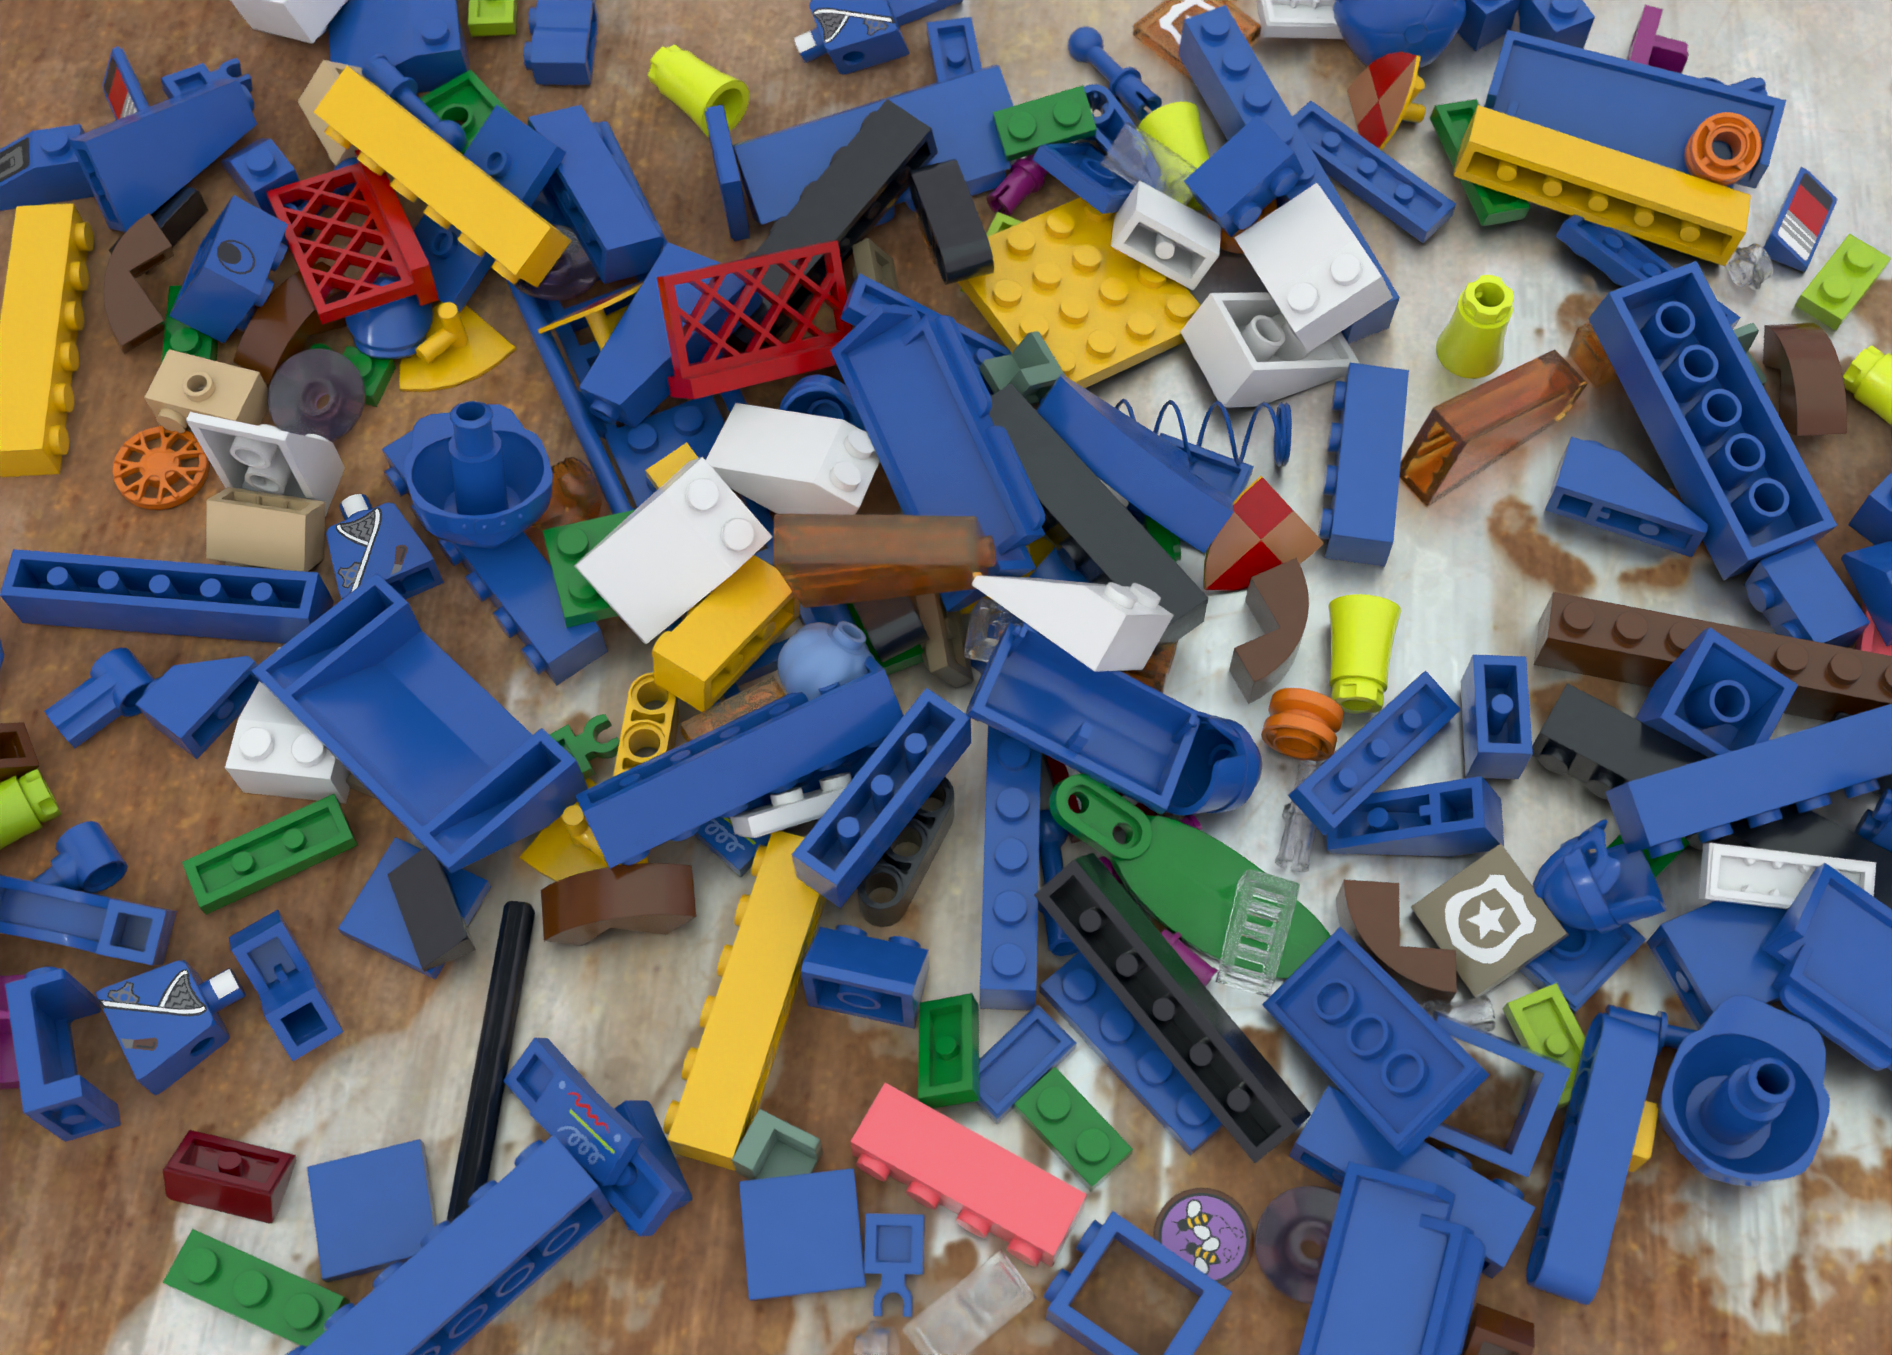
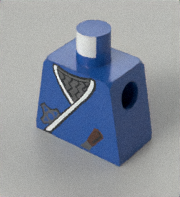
[794,0,910,74]
[326,494,444,600]
[95,960,246,1096]

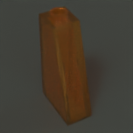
[1399,349,1588,506]
[773,514,996,608]

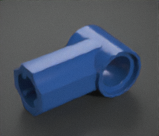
[44,648,155,749]

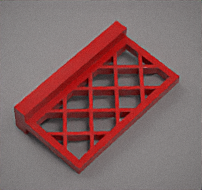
[266,149,439,325]
[657,240,852,399]

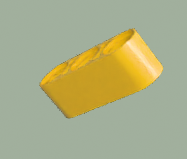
[613,672,679,777]

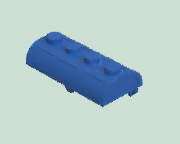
[966,622,1201,814]

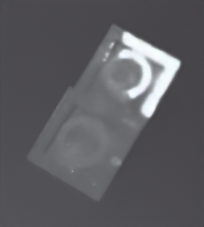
[1101,121,1197,206]
[901,1250,1037,1355]

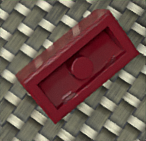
[163,1130,296,1223]

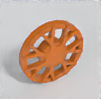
[113,426,209,510]

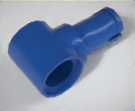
[32,821,128,893]

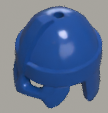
[1166,711,1262,816]
[1533,819,1667,934]

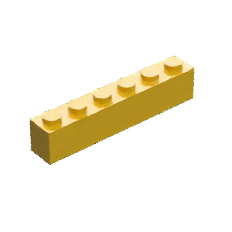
[313,66,572,288]
[1453,105,1751,266]
[0,203,94,477]
[663,831,827,1171]

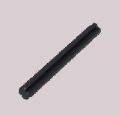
[447,901,535,1223]

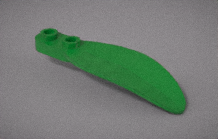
[1049,774,1331,979]

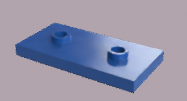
[413,105,567,313]
[1262,927,1490,1158]

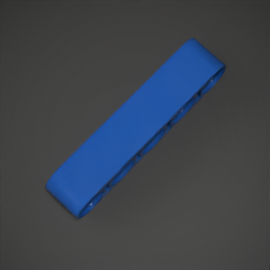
[1526,1013,1658,1305]

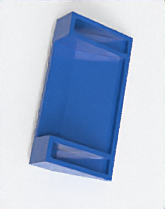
[328,0,470,93]
[251,573,588,873]

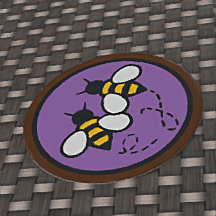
[1153,1188,1254,1286]

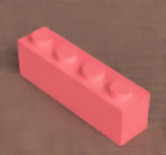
[850,1083,1087,1267]

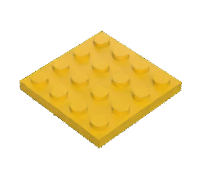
[957,197,1201,388]

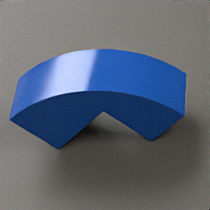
[228,910,343,1061]

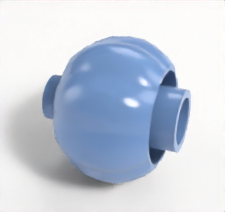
[777,621,874,701]

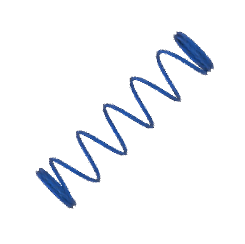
[1039,397,1292,467]

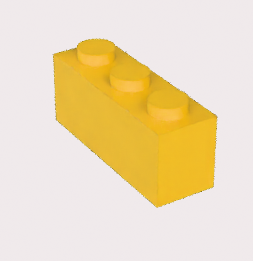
[652,555,801,714]

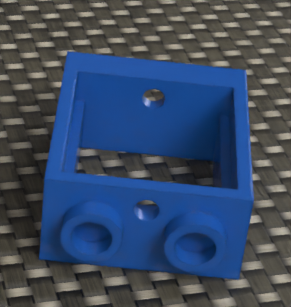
[1429,1011,1571,1177]
[1043,1211,1232,1355]

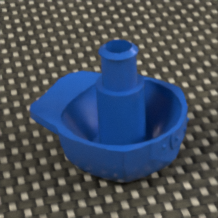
[1333,0,1466,68]
[403,401,553,548]
[1658,995,1830,1187]

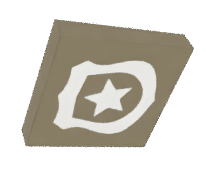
[1411,843,1569,998]

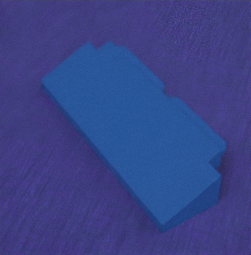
[1484,30,1786,189]
[733,64,1014,226]
[831,304,1045,612]
[1762,863,1892,1071]
[1299,1161,1486,1355]

